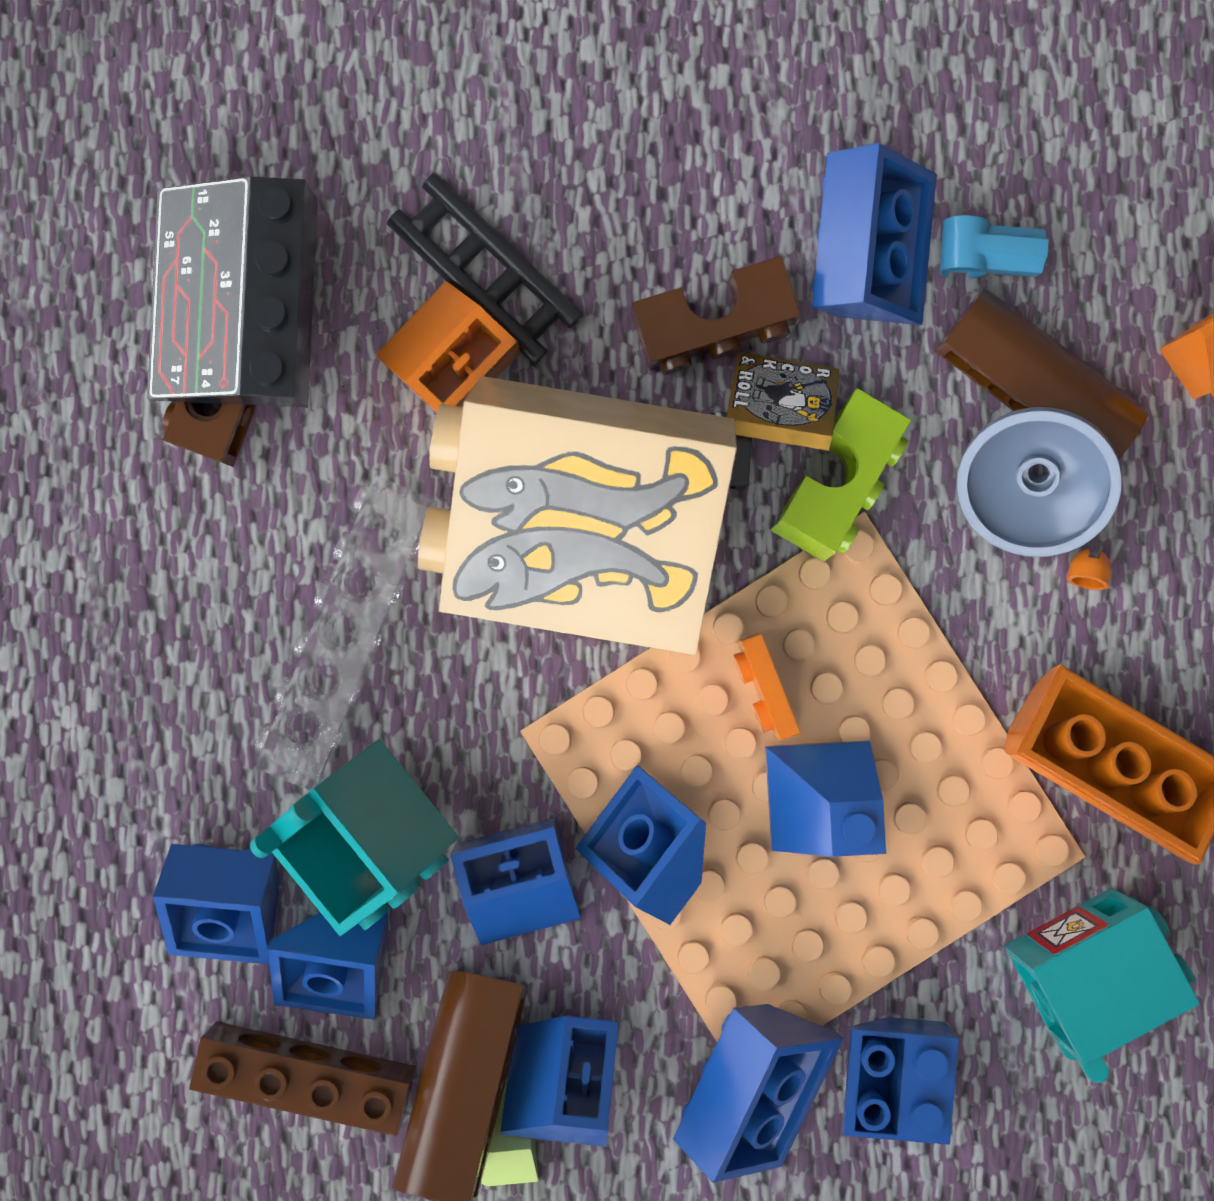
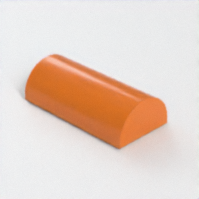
[1005,664,1214,865]

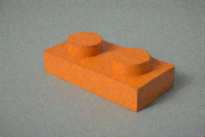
[733,633,800,741]

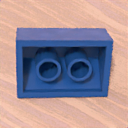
[812,143,937,325]
[673,1004,844,1183]

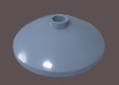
[957,407,1122,557]

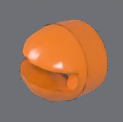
[1066,549,1112,590]

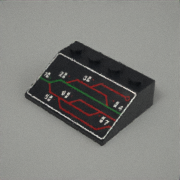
[147,177,318,408]

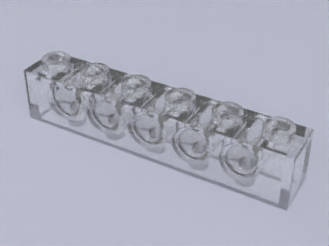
[254,475,438,790]

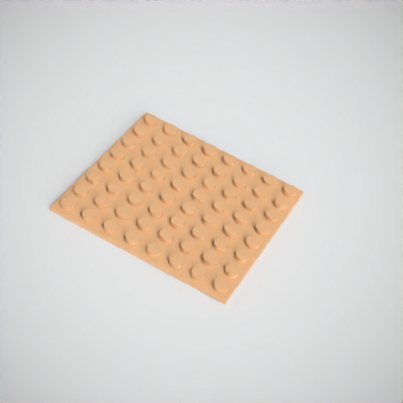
[520,512,1085,1042]

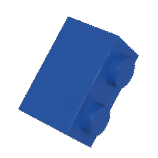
[153,844,279,964]

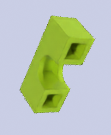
[770,388,911,562]

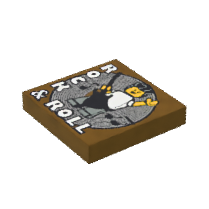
[726,352,840,451]

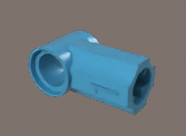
[939,215,1049,278]

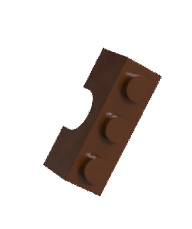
[631,255,801,375]

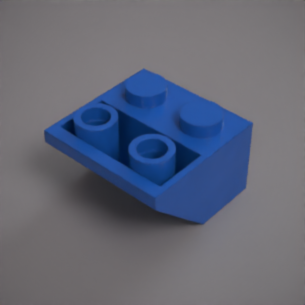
[450,817,581,945]
[500,1016,619,1147]
[842,1017,959,1145]

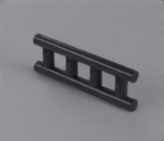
[387,173,583,365]

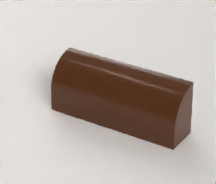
[934,286,1149,460]
[392,971,527,1201]

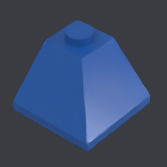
[765,741,886,857]
[575,766,706,925]
[268,912,388,1020]

